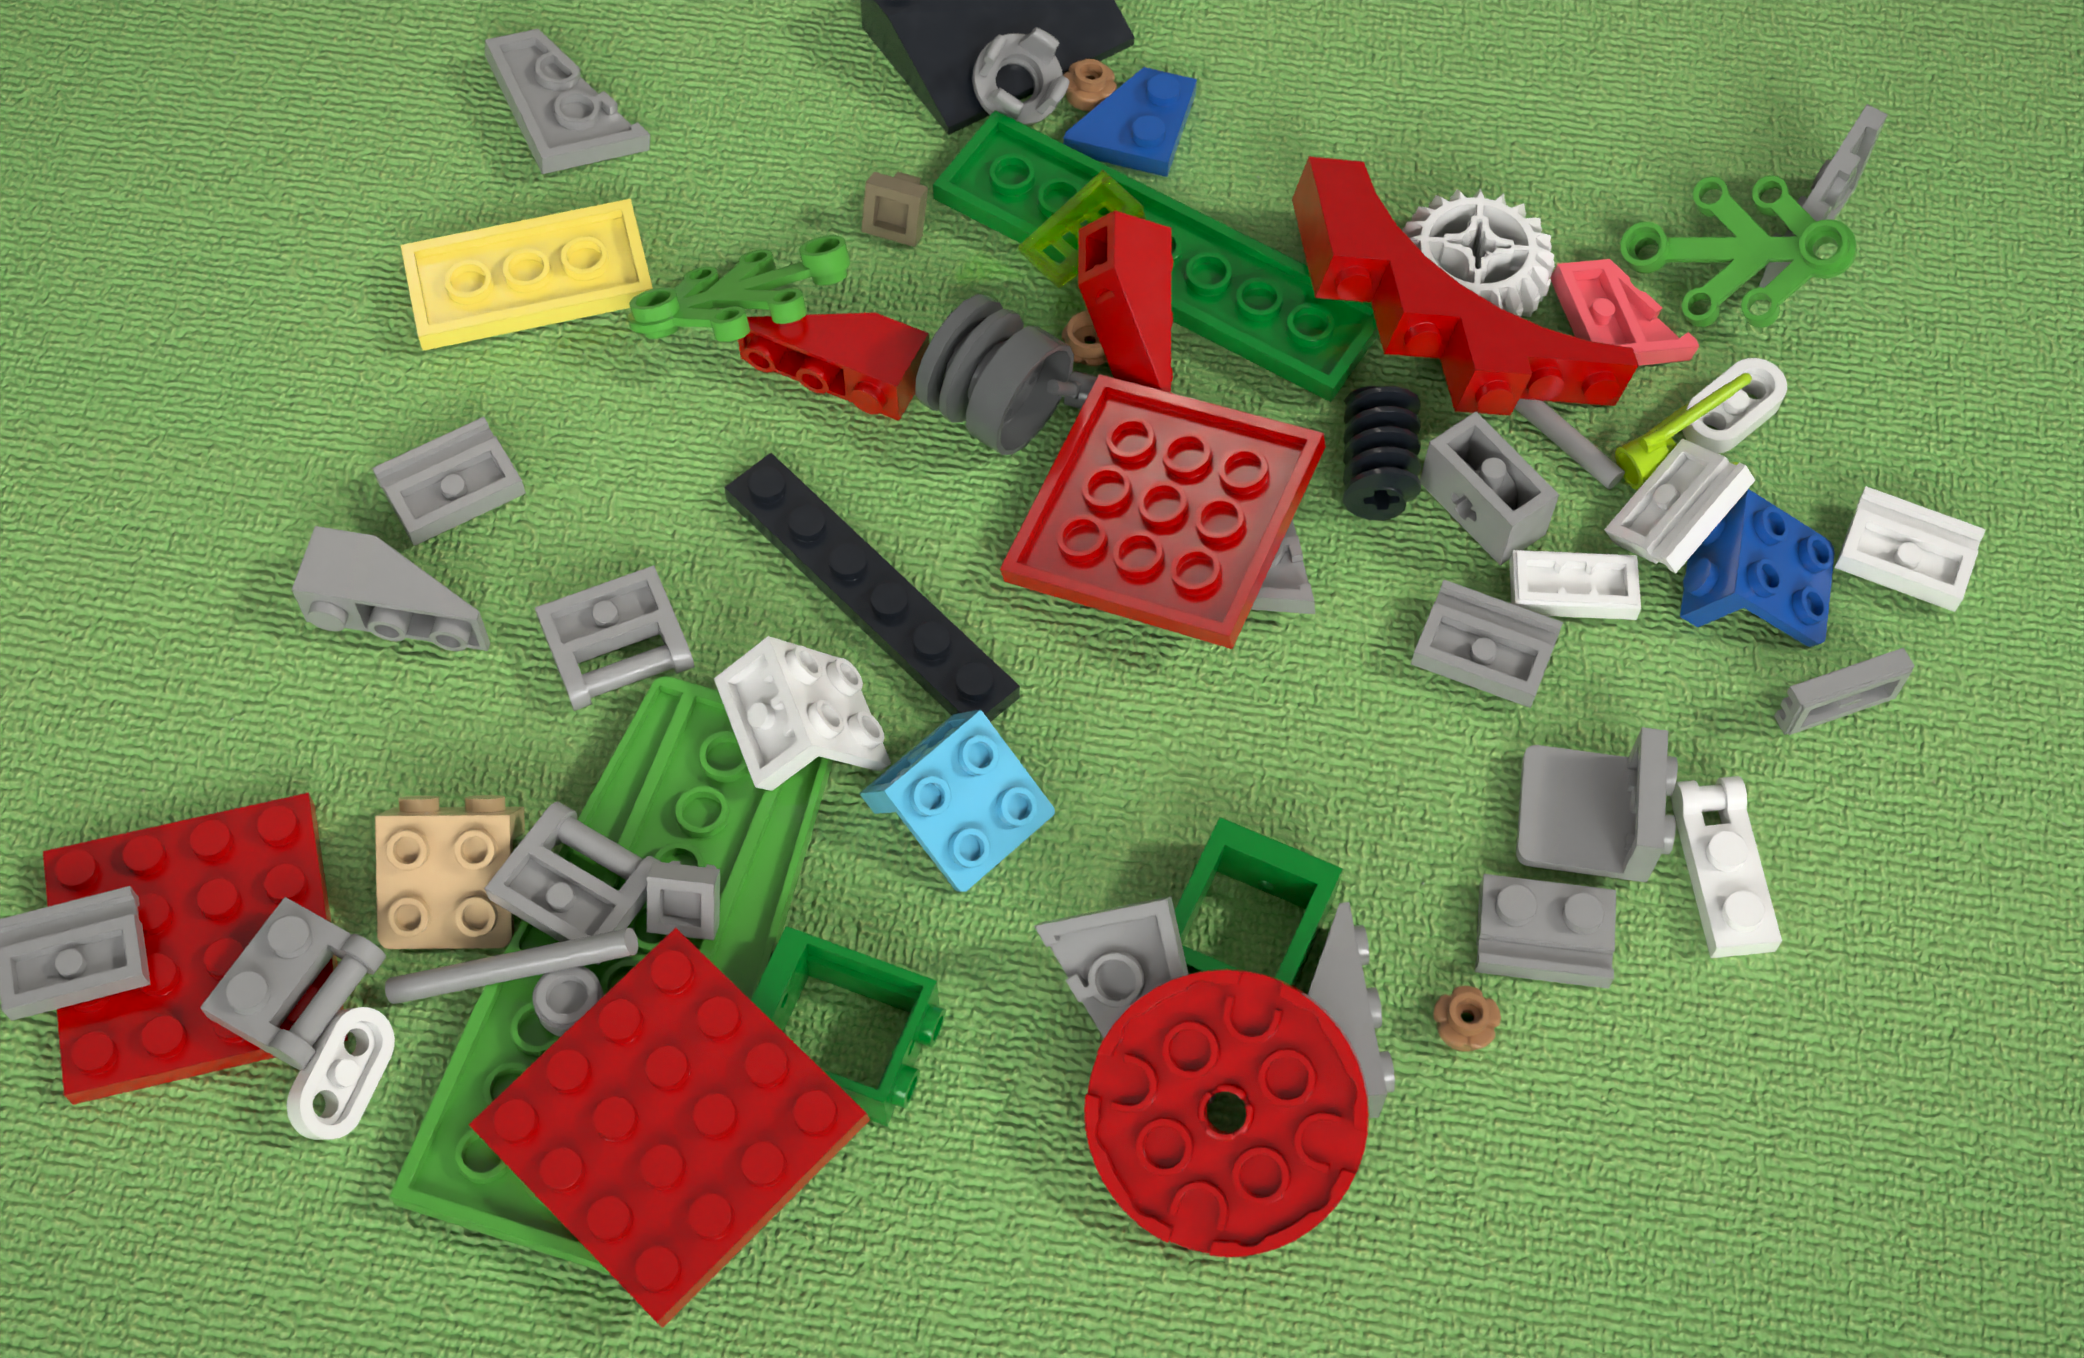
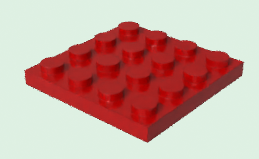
[1000,374,1326,649]
[43,792,348,1105]
[468,927,870,1328]

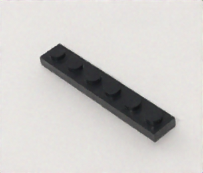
[724,453,1020,722]

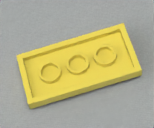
[400,198,653,351]

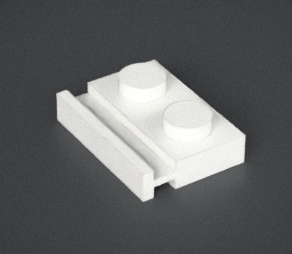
[1604,439,1755,573]
[1835,486,1986,612]

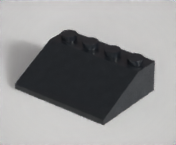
[861,0,1135,135]

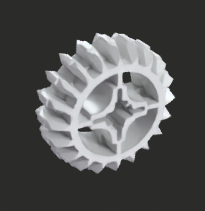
[1402,188,1555,317]

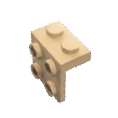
[375,795,525,949]

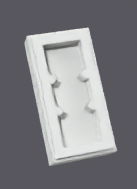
[1509,550,1641,620]

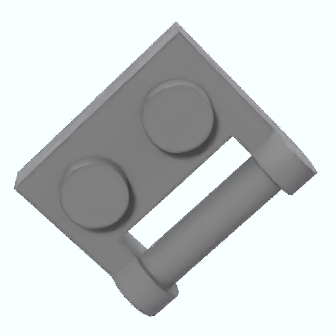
[535,565,695,711]
[484,801,661,965]
[200,897,386,1070]

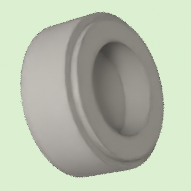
[533,966,604,1036]

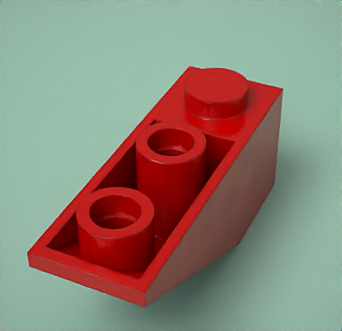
[1078,210,1173,393]
[738,312,929,421]

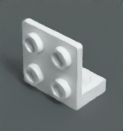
[714,636,891,791]

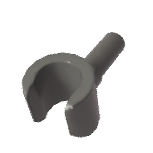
[1046,370,1097,409]

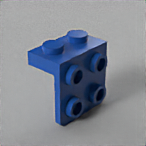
[1680,489,1835,647]

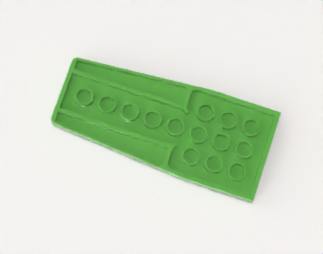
[389,676,833,1275]

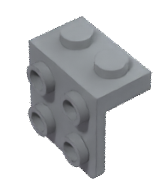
[1516,727,1678,882]

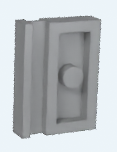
[372,417,526,546]
[1411,580,1563,708]
[1475,874,1616,989]
[0,886,151,1021]

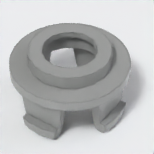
[972,27,1070,126]

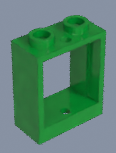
[1175,817,1343,987]
[751,926,946,1126]

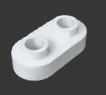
[1682,358,1787,453]
[287,1007,395,1140]

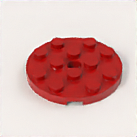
[1084,969,1370,1257]

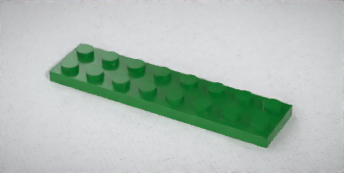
[933,110,1379,402]

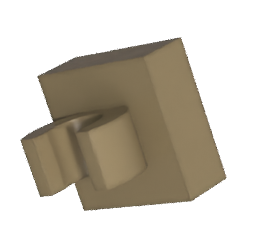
[861,172,928,247]

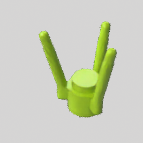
[1615,373,1752,490]

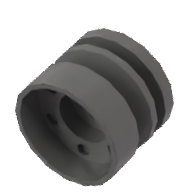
[915,294,1074,455]

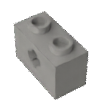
[1420,411,1559,565]

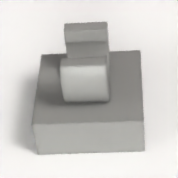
[647,861,720,940]

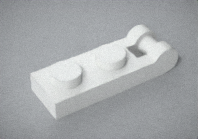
[1671,776,1782,958]

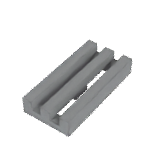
[1774,648,1914,735]

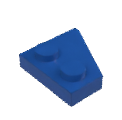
[1063,67,1197,177]

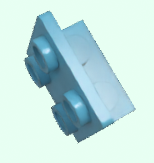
[859,710,1055,892]

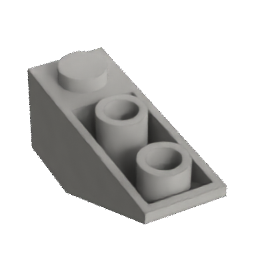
[292,526,490,651]
[1308,902,1395,1118]

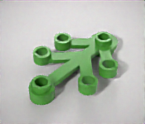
[1620,175,1857,328]
[628,235,850,342]

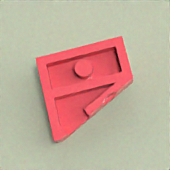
[1550,259,1699,366]

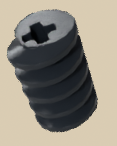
[1343,386,1421,521]

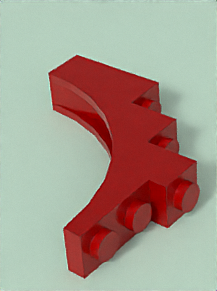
[1292,156,1639,416]

